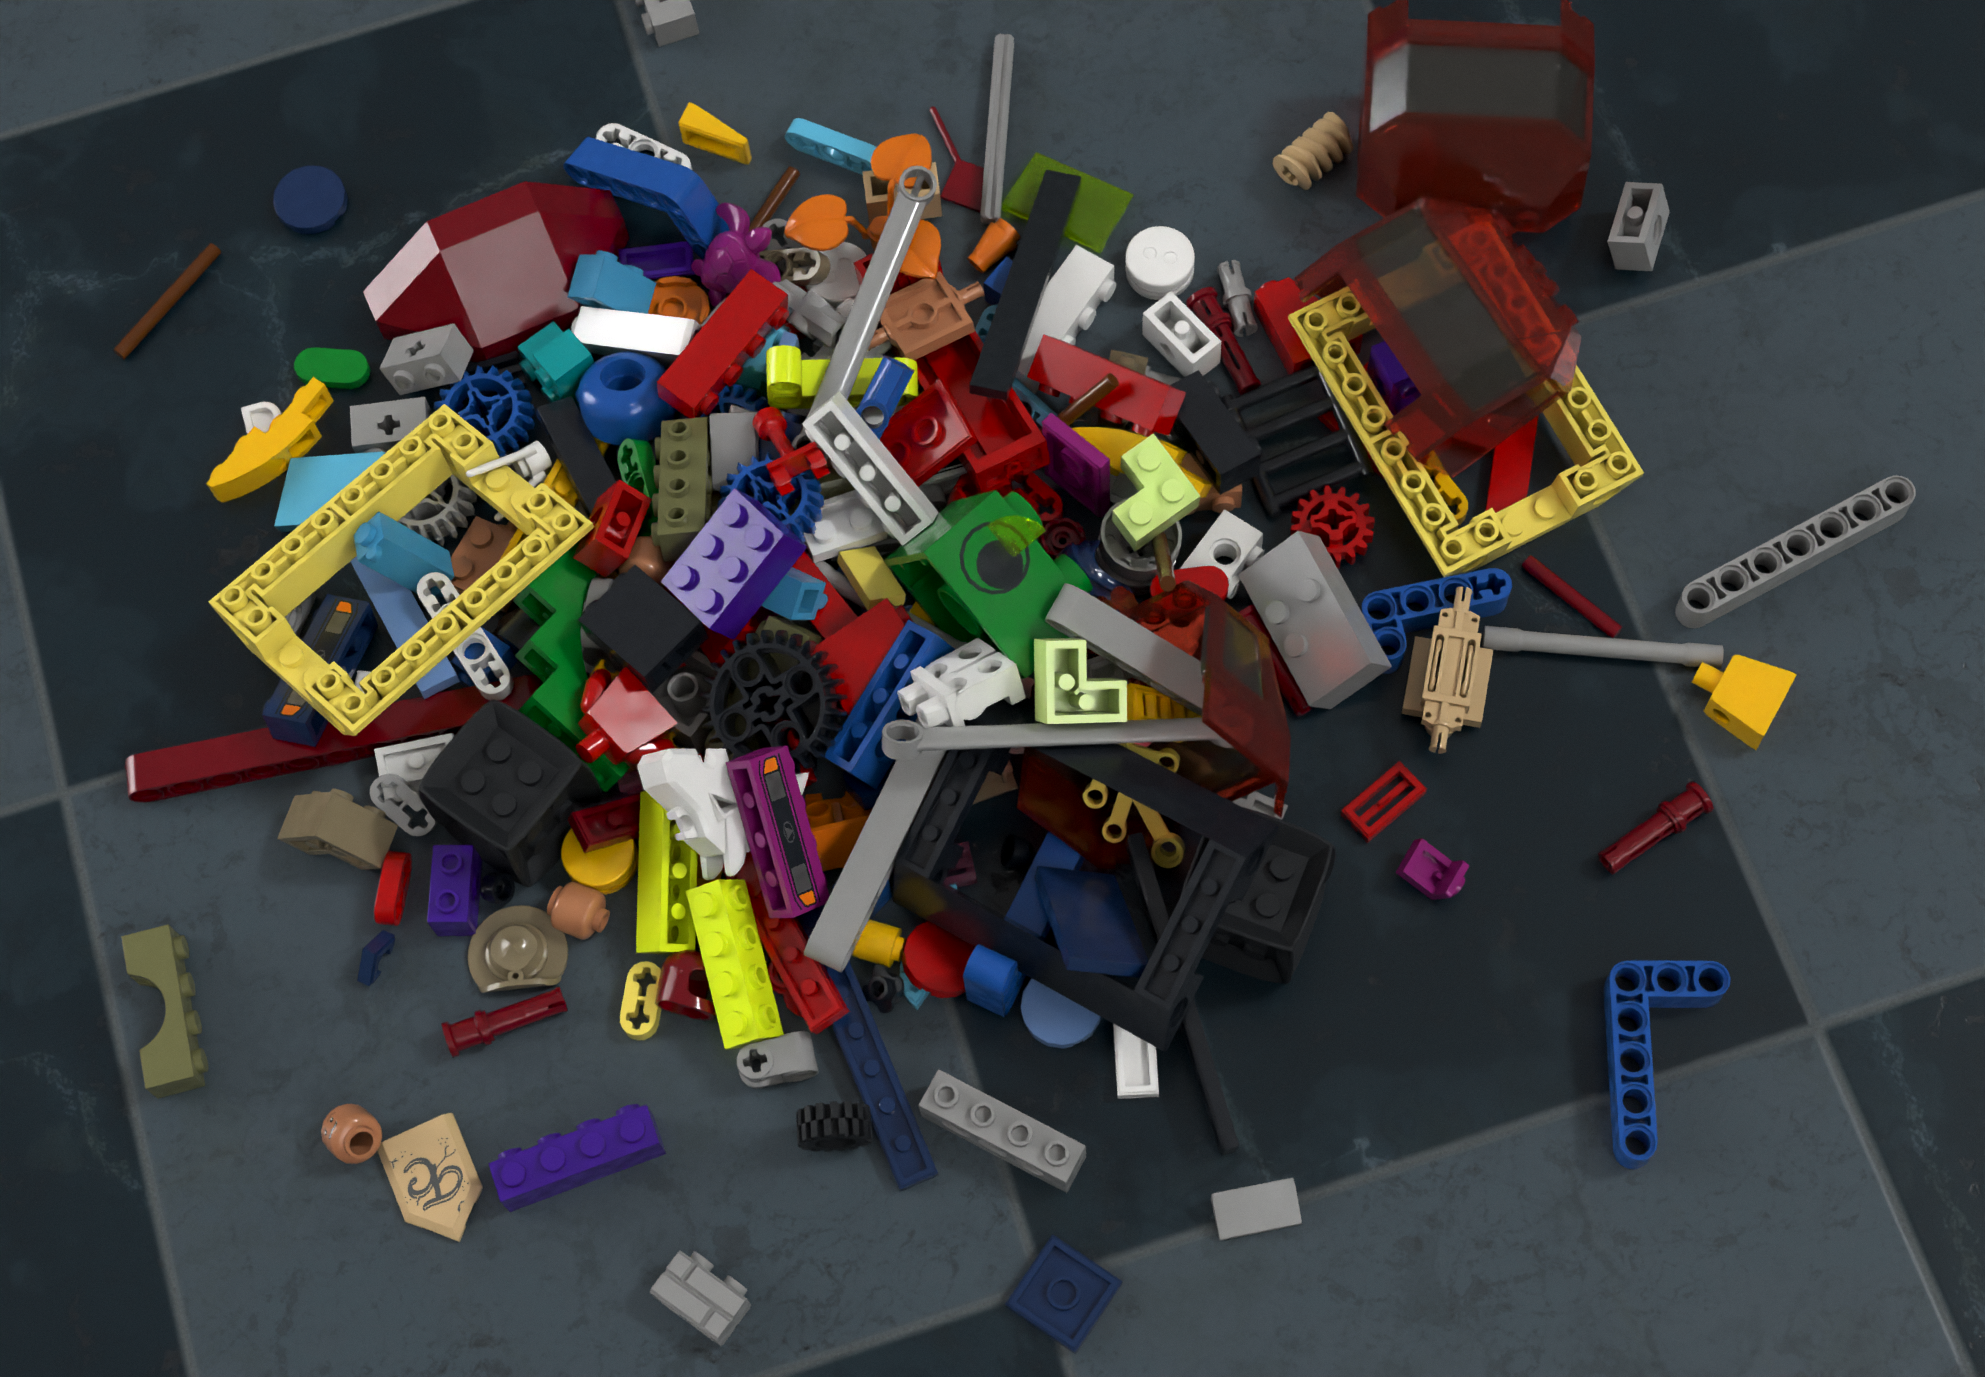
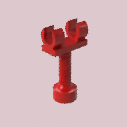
[753,407,831,497]

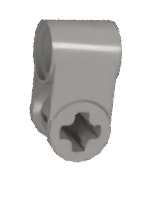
[737,1031,819,1089]

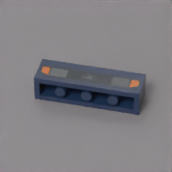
[262,594,378,747]

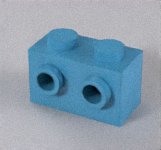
[567,250,656,314]

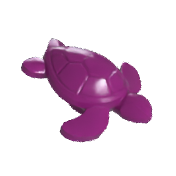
[691,202,781,306]

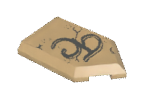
[377,1113,483,1242]

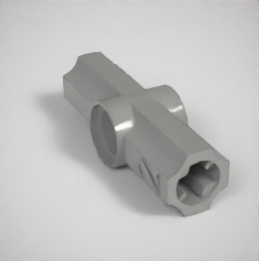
[773,279,847,350]

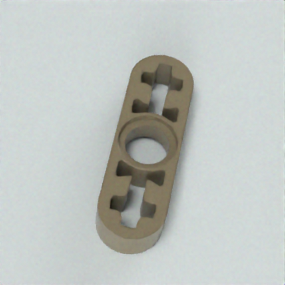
[759,247,830,286]

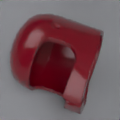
[655,950,716,1021]

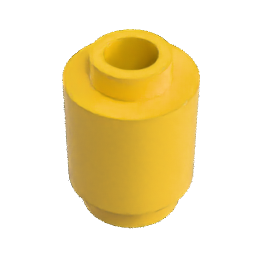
[852,919,907,967]

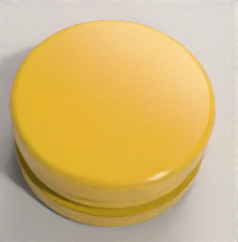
[561,828,639,895]

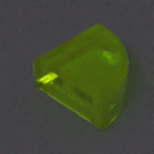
[987,515,1046,557]

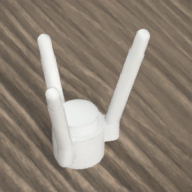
[466,441,552,521]

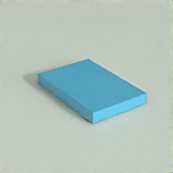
[274,451,385,532]

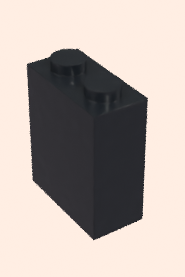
[578,565,709,693]

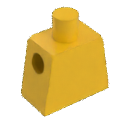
[1691,655,1797,750]

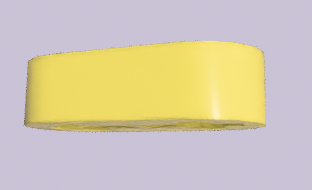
[620,961,661,1041]

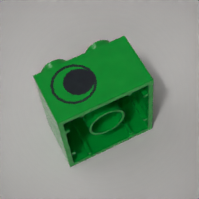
[883,490,1093,679]

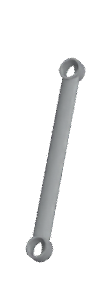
[792,165,937,465]
[882,708,1250,761]

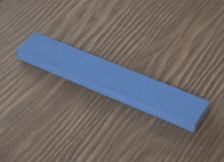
[350,556,460,699]

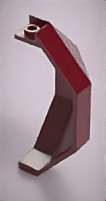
[363,181,629,363]

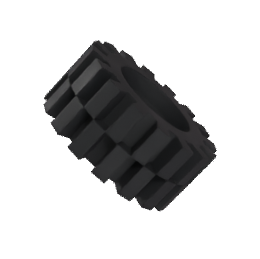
[796,1101,872,1152]

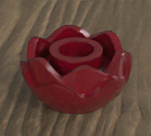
[1038,518,1086,560]

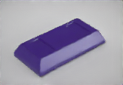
[619,241,695,280]

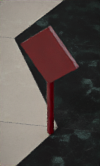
[929,106,984,213]

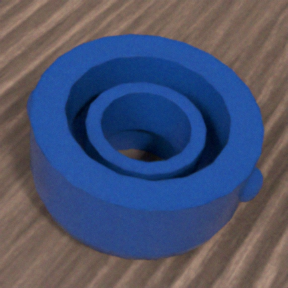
[575,351,677,445]

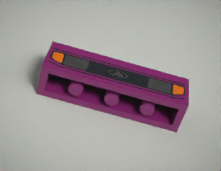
[725,746,830,918]

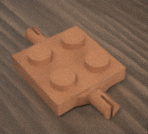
[868,271,985,360]
[451,516,518,613]

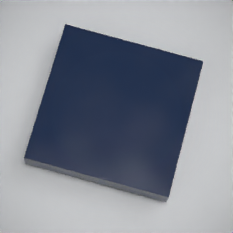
[1005,1234,1123,1354]

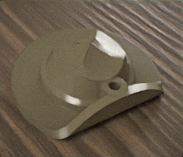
[468,905,568,993]

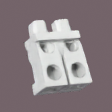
[897,638,1026,728]

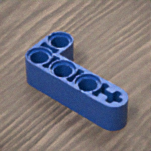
[1361,568,1512,674]

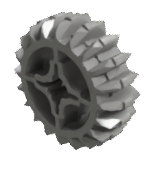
[397,474,477,546]

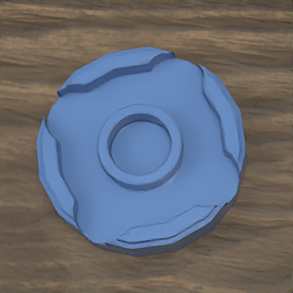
[1020,978,1101,1049]

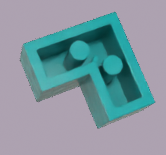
[518,321,594,407]

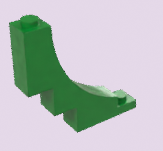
[513,540,630,792]

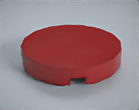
[901,921,975,998]

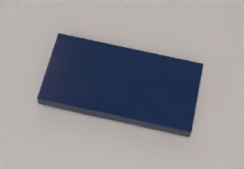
[1034,866,1148,978]

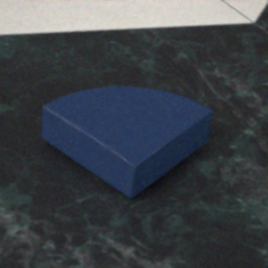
[357,930,395,986]

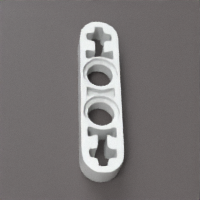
[417,572,514,701]

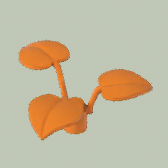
[784,133,941,279]

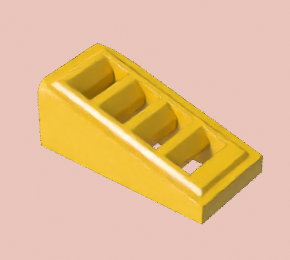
[678,102,752,165]
[1127,683,1201,743]

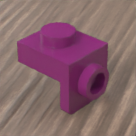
[1395,838,1469,900]

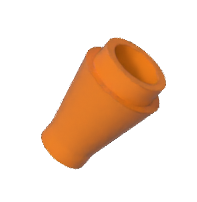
[967,218,1021,273]

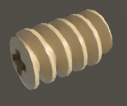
[1273,112,1353,190]

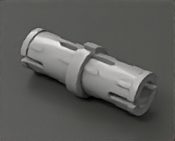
[1217,260,1258,337]

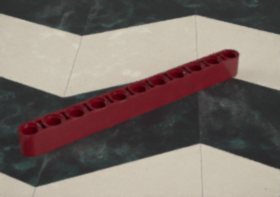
[125,675,544,802]

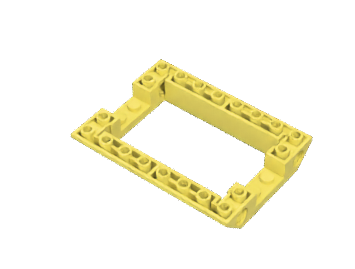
[1288,219,1644,577]
[208,404,594,736]

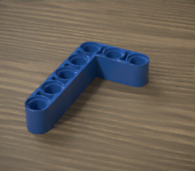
[563,137,729,259]
[963,827,1089,1017]
[1603,960,1731,1170]

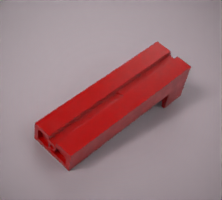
[853,253,1051,494]

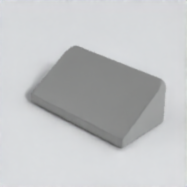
[709,412,759,491]
[1211,1178,1302,1241]

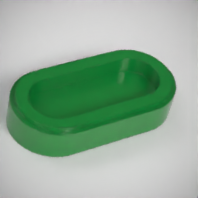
[294,347,370,389]

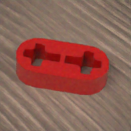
[1006,472,1063,529]
[374,851,412,926]

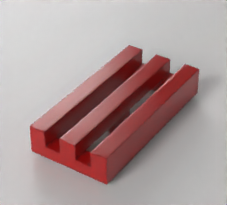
[1340,761,1427,843]

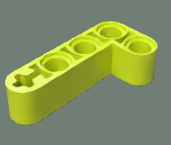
[766,345,918,409]

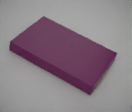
[1042,413,1110,518]

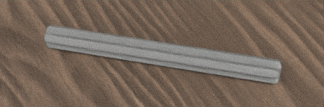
[980,33,1014,225]

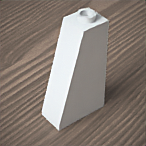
[571,306,702,368]

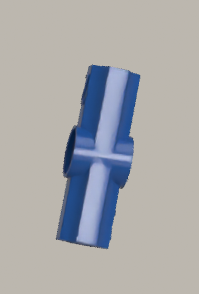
[856,355,914,440]

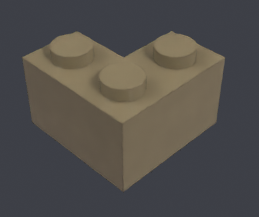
[277,789,398,870]

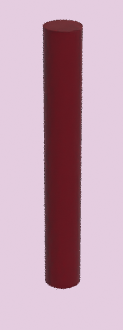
[1521,555,1623,638]

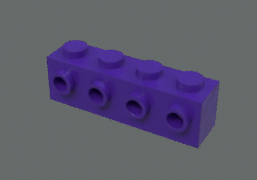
[488,1104,666,1212]

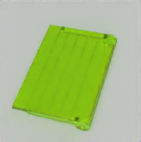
[1001,152,1134,253]

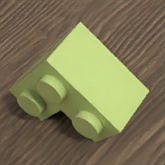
[1112,433,1200,551]
[1034,638,1127,724]

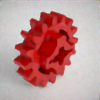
[1290,485,1375,569]

